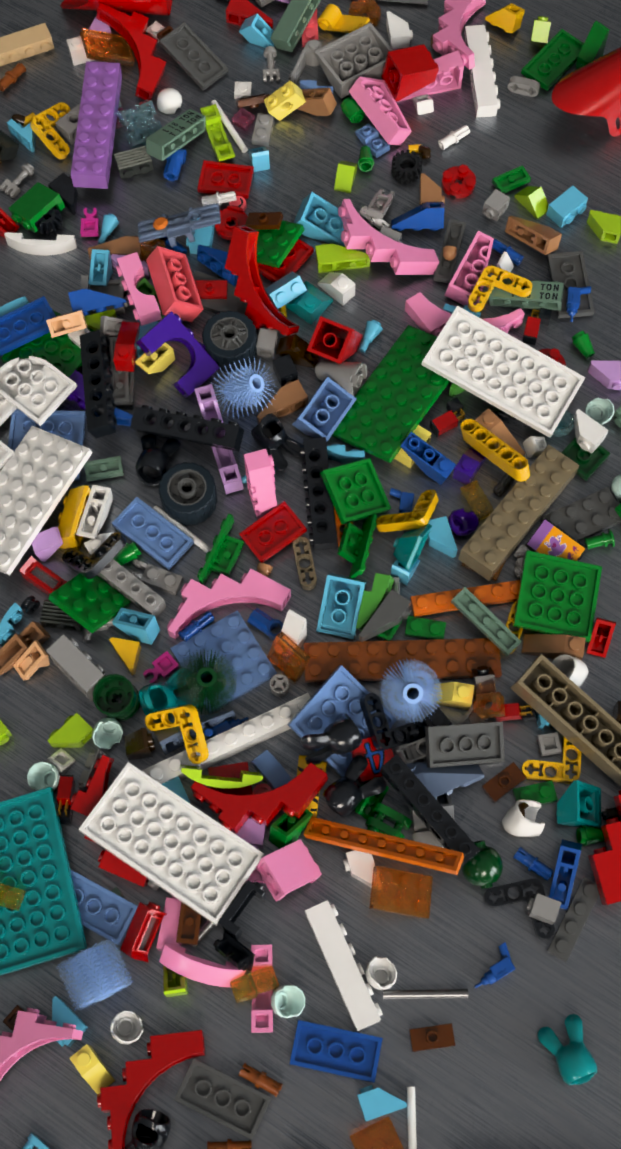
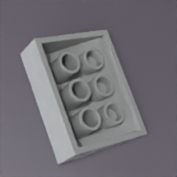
[314,22,393,99]

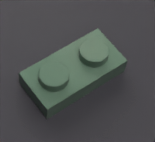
[84,456,124,482]

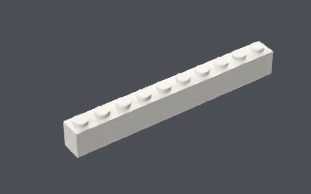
[142,693,311,784]

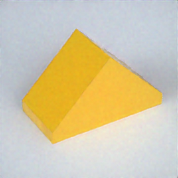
[109,637,141,676]

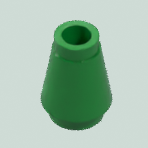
[357,146,374,172]
[572,331,595,359]
[113,541,142,565]
[576,825,605,846]

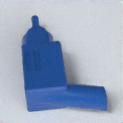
[566,286,591,322]
[390,487,414,531]
[204,717,249,738]
[474,942,516,988]

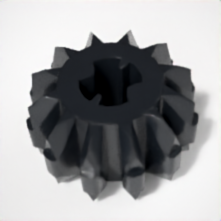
[35,207,63,236]

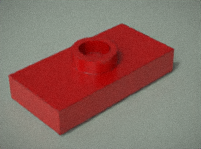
[194,280,228,299]

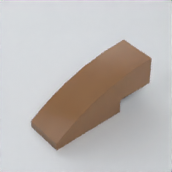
[0,621,51,675]

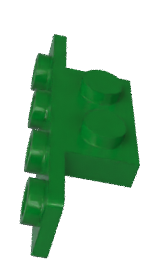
[337,513,377,579]
[197,514,244,586]

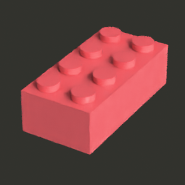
[146,246,204,323]

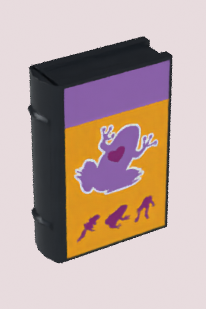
[525,518,588,561]

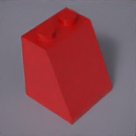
[382,44,439,101]
[307,316,363,364]

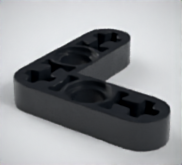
[62,532,127,579]
[360,693,426,751]
[483,878,555,940]

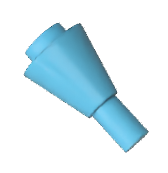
[97,213,119,244]
[359,320,383,353]

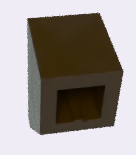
[276,334,319,368]
[124,728,155,760]

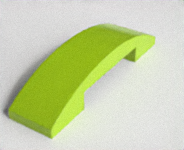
[200,104,235,161]
[180,764,263,789]

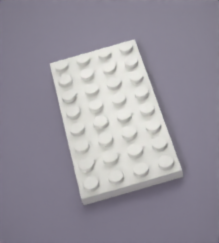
[421,306,586,438]
[0,426,93,576]
[78,762,264,926]

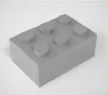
[46,634,106,702]

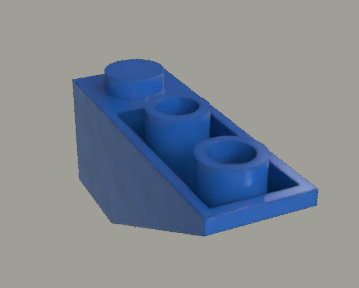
[391,202,445,231]
[197,245,238,286]
[68,288,128,316]
[400,432,456,485]

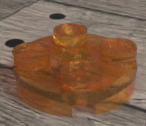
[349,0,381,27]

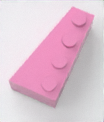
[397,50,464,102]
[348,76,412,146]
[444,231,494,306]
[243,449,277,520]

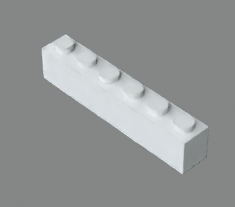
[464,25,500,118]
[305,900,383,1032]

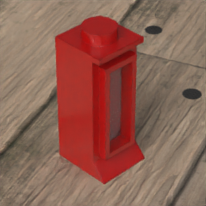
[19,556,67,596]
[120,901,167,962]

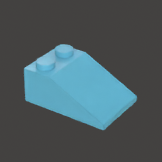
[294,192,345,247]
[316,573,368,639]

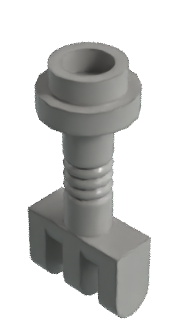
[263,46,280,82]
[0,163,35,199]

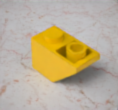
[485,3,525,33]

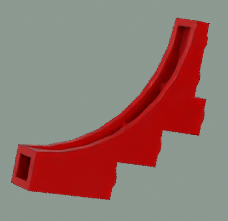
[96,3,166,102]
[225,225,299,336]
[70,755,149,887]
[191,763,328,834]
[588,790,621,905]
[97,1030,205,1149]

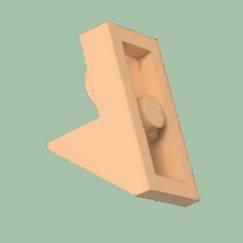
[46,310,87,338]
[13,640,50,681]

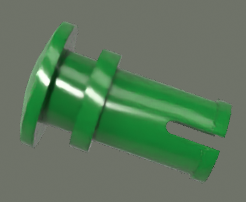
[584,529,615,550]

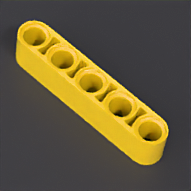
[460,419,530,482]

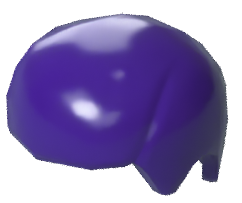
[448,508,479,536]

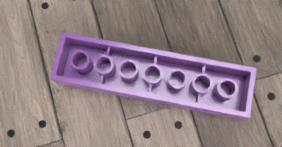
[71,61,122,189]

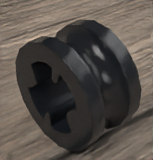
[21,595,40,615]

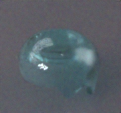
[552,410,574,437]

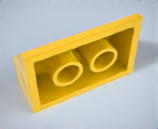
[58,485,90,551]

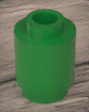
[341,98,365,123]

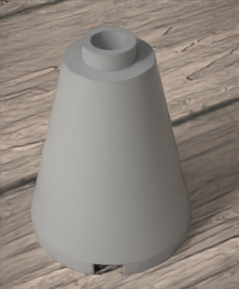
[315,361,367,397]

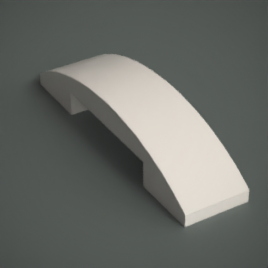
[4,232,77,256]

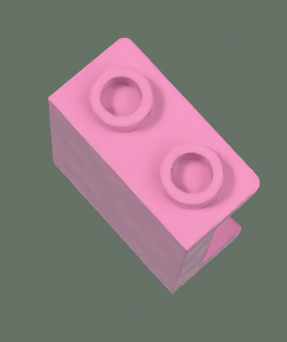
[256,839,322,902]

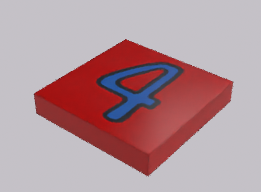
[351,737,394,782]

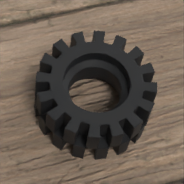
[391,150,423,184]

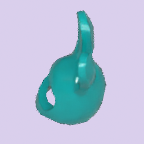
[139,668,198,716]
[537,1014,597,1085]

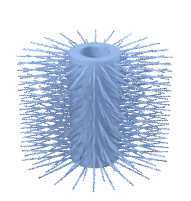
[211,356,277,419]
[379,658,443,723]
[57,939,132,1011]

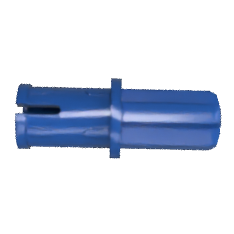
[492,239,524,266]
[178,611,214,642]
[513,847,554,880]

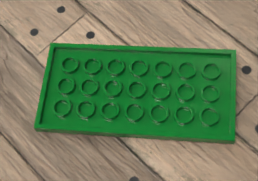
[331,325,450,463]

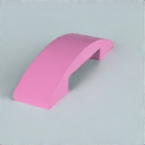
[159,942,246,987]
[251,944,273,1033]

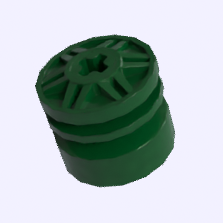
[93,674,140,722]

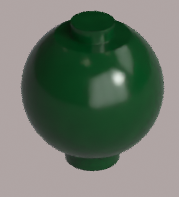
[461,840,503,889]

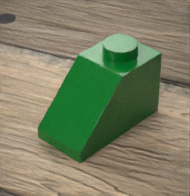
[268,809,313,849]

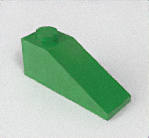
[575,21,610,69]

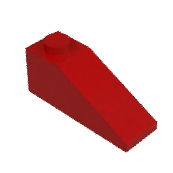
[226,0,274,30]
[113,321,140,372]

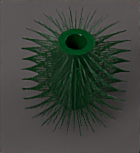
[176,650,237,715]

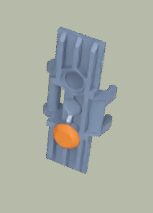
[138,203,221,247]

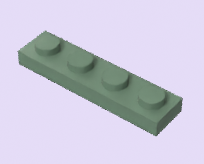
[451,587,522,656]

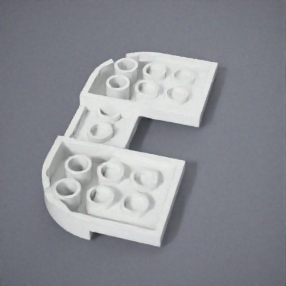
[0,356,77,470]

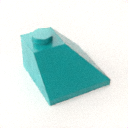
[285,281,334,325]
[393,524,432,570]
[556,780,602,828]

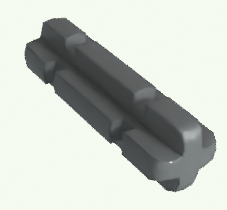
[493,473,514,496]

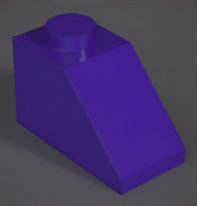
[453,448,486,486]

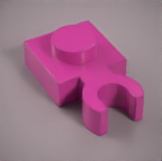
[80,208,99,237]
[143,651,180,684]

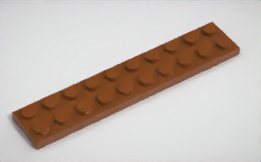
[304,638,502,683]

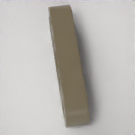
[293,536,317,590]

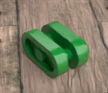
[365,802,412,838]

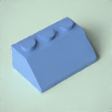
[292,377,357,442]

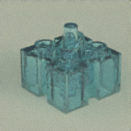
[116,100,162,146]

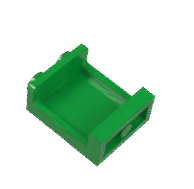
[8,182,66,233]

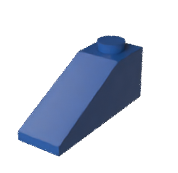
[549,839,583,910]

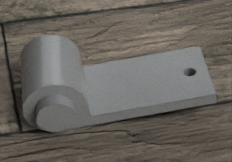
[288,39,322,85]

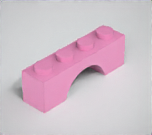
[115,252,162,326]

